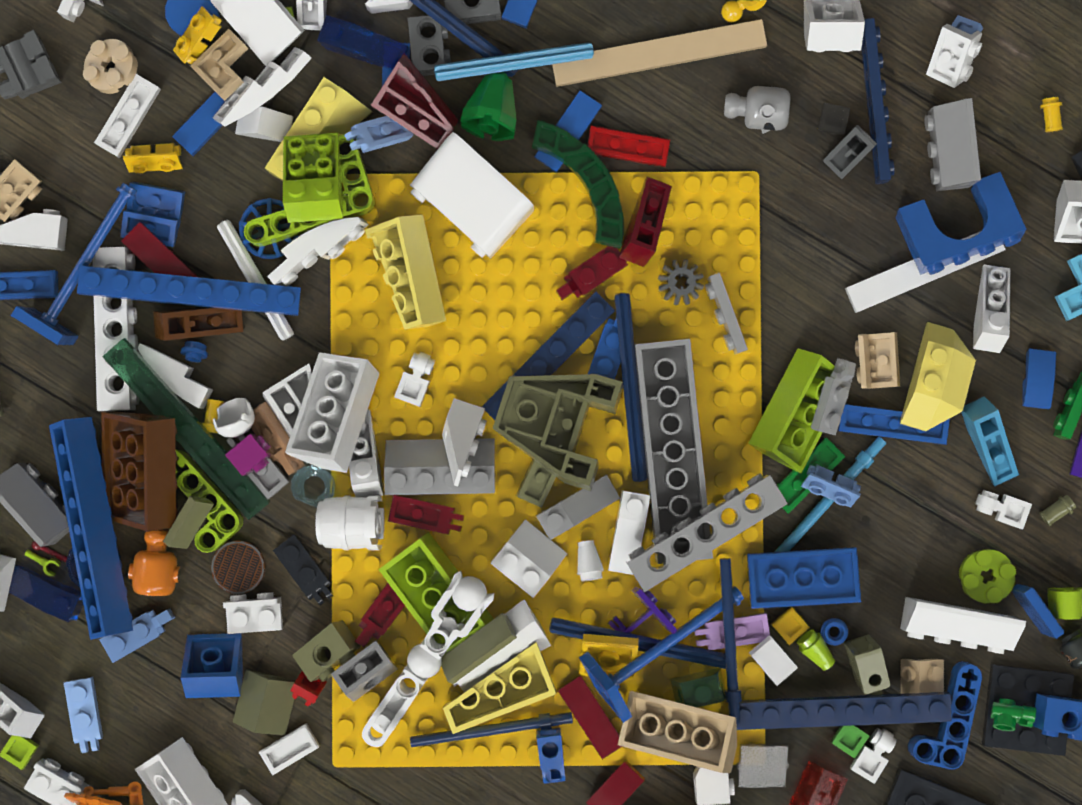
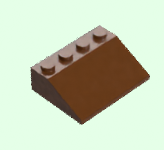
[101,411,178,531]

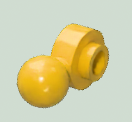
[721,0,767,22]

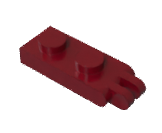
[388,495,464,535]

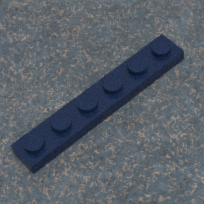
[861,18,894,184]
[482,292,615,420]

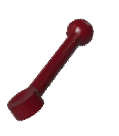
[32,541,77,572]

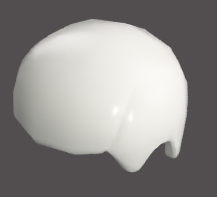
[213,398,255,437]

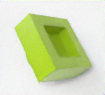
[0,735,39,770]

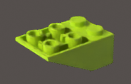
[283,133,343,223]

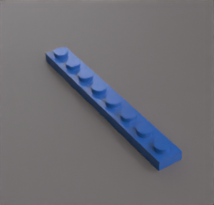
[77,266,301,316]

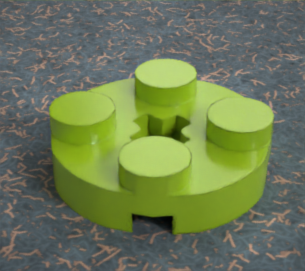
[959,549,1016,603]

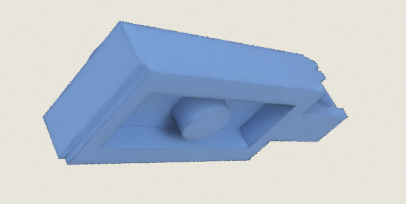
[99,609,175,663]

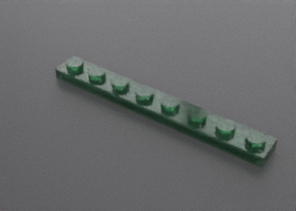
[102,338,270,520]

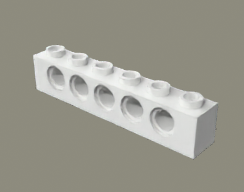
[93,247,140,411]

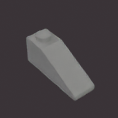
[536,475,620,540]

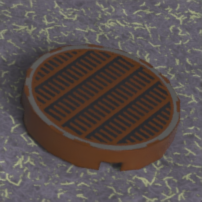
[211,540,266,595]

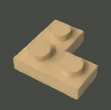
[191,29,248,101]

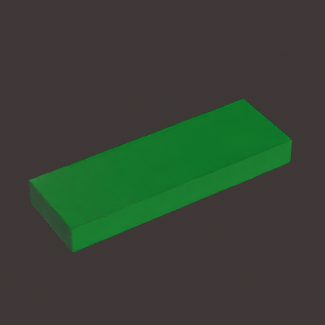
[777,437,845,514]

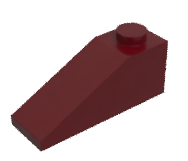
[619,176,672,267]

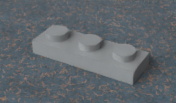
[705,273,748,355]

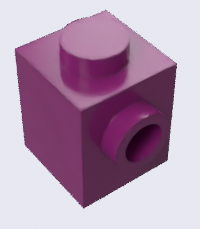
[225,434,272,476]

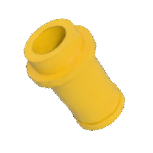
[1040,97,1063,132]
[201,399,224,434]

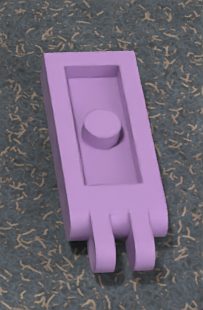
[694,613,770,650]

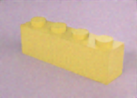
[265,77,372,181]
[365,215,446,330]
[443,642,556,734]

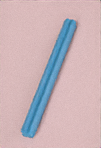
[434,42,594,81]

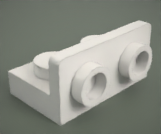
[926,24,982,88]
[223,592,283,634]
[24,758,89,805]

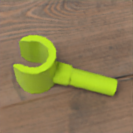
[25,549,61,576]

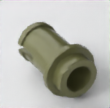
[1039,495,1076,527]

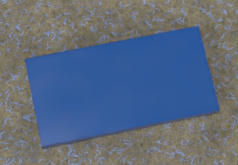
[747,547,861,609]

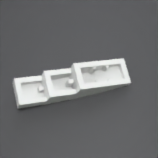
[213,47,311,126]

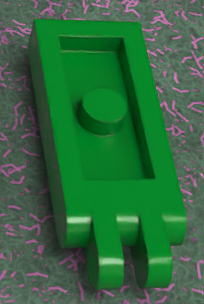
[1053,371,1082,440]

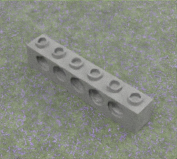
[626,473,788,592]

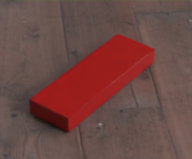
[587,126,670,167]

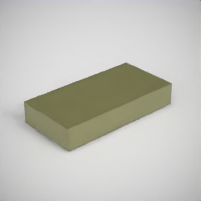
[163,496,214,549]

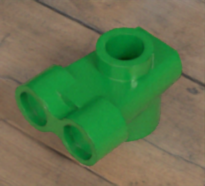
[990,699,1036,731]

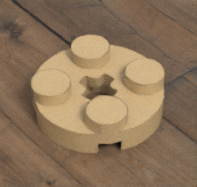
[83,39,138,94]

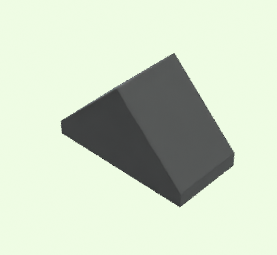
[823,125,877,179]

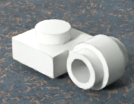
[394,352,435,407]
[975,490,1032,530]
[850,728,897,784]

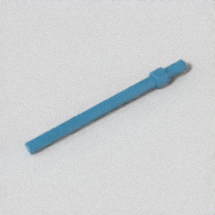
[775,436,887,552]

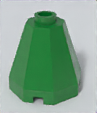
[461,72,517,141]

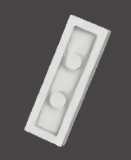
[94,74,161,158]

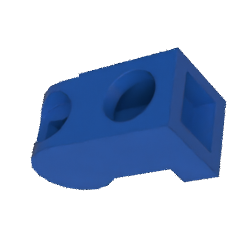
[536,728,566,784]

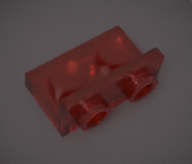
[789,761,848,805]

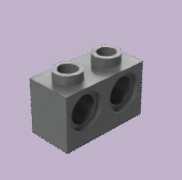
[408,16,451,76]

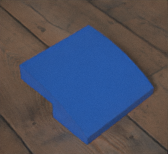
[120,182,185,247]

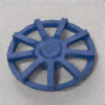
[239,198,299,259]

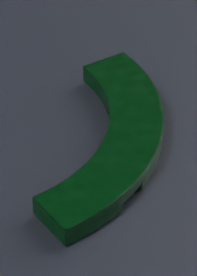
[532,120,624,249]

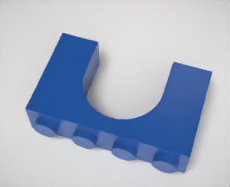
[896,172,1026,275]

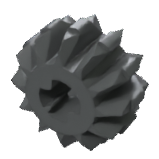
[658,259,704,306]

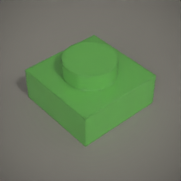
[830,725,869,759]

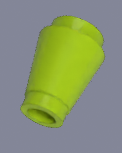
[797,630,835,671]

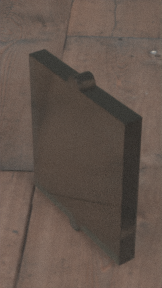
[736,744,789,788]

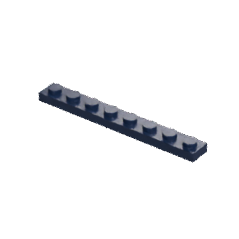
[737,692,952,730]

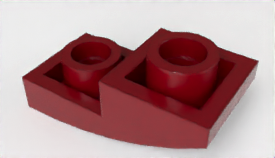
[586,760,645,805]

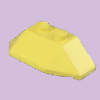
[900,322,976,432]

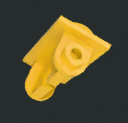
[173,6,222,65]
[123,143,183,173]

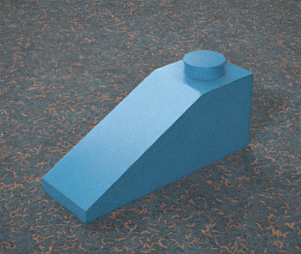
[961,397,1019,486]

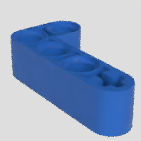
[908,661,982,769]

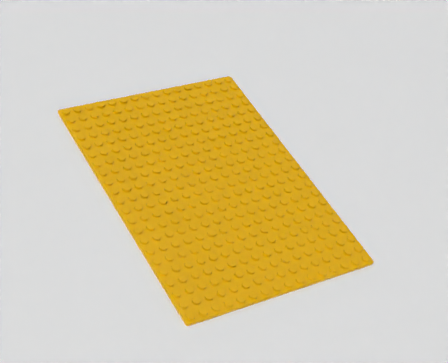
[330,171,766,767]

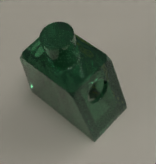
[670,668,726,708]

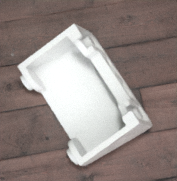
[410,132,534,259]

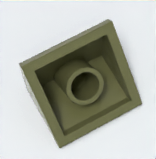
[233,669,295,735]

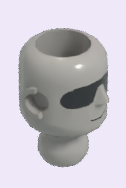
[724,86,790,134]

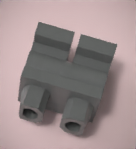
[0,30,62,99]

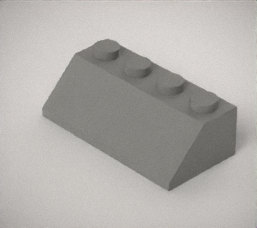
[384,438,496,495]

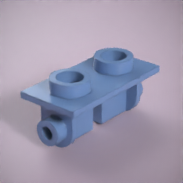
[801,464,861,508]

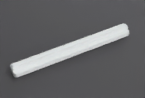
[217,220,294,340]

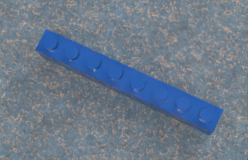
[49,417,133,640]

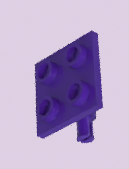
[607,587,677,634]

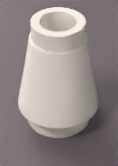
[577,540,604,581]

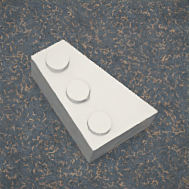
[263,364,312,464]

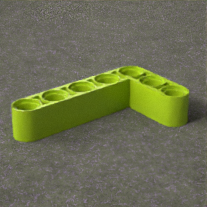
[244,134,375,247]

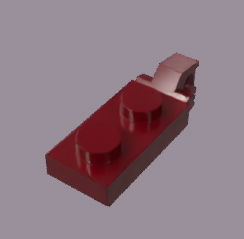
[556,246,628,301]
[355,583,405,648]

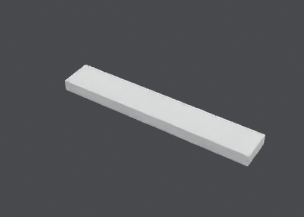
[845,231,1005,313]

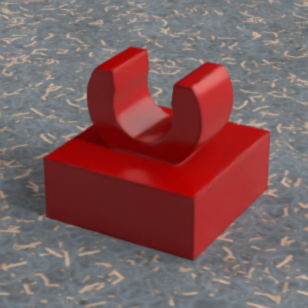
[290,671,327,706]

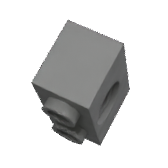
[331,641,398,702]

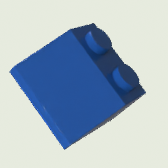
[181,633,243,698]

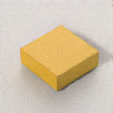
[771,607,810,645]

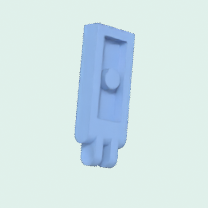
[344,116,414,153]
[64,677,103,753]

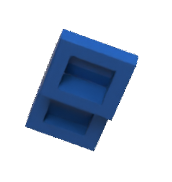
[1022,349,1056,409]

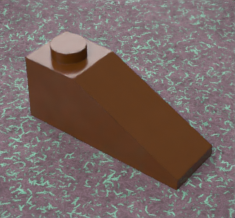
[153,307,243,341]

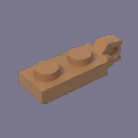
[251,402,305,475]

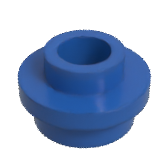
[180,341,208,363]
[820,618,848,645]

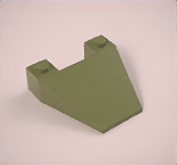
[493,374,623,491]

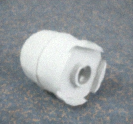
[316,495,385,550]

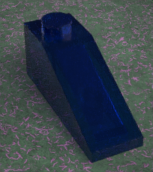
[317,15,409,70]
[9,564,83,622]

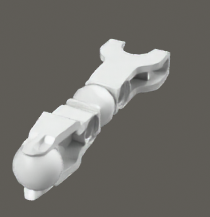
[362,571,494,747]

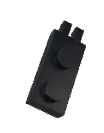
[273,534,333,606]

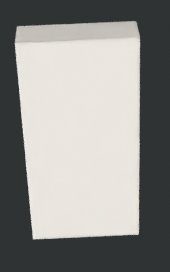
[259,723,320,776]

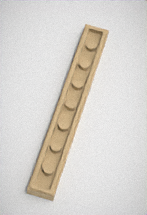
[552,19,767,87]

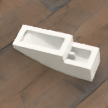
[138,344,213,409]

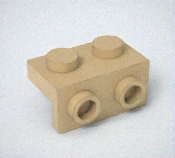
[855,332,900,389]
[900,659,944,694]

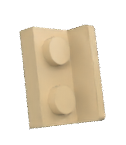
[0,159,42,222]

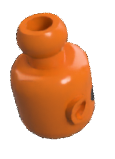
[128,530,180,596]

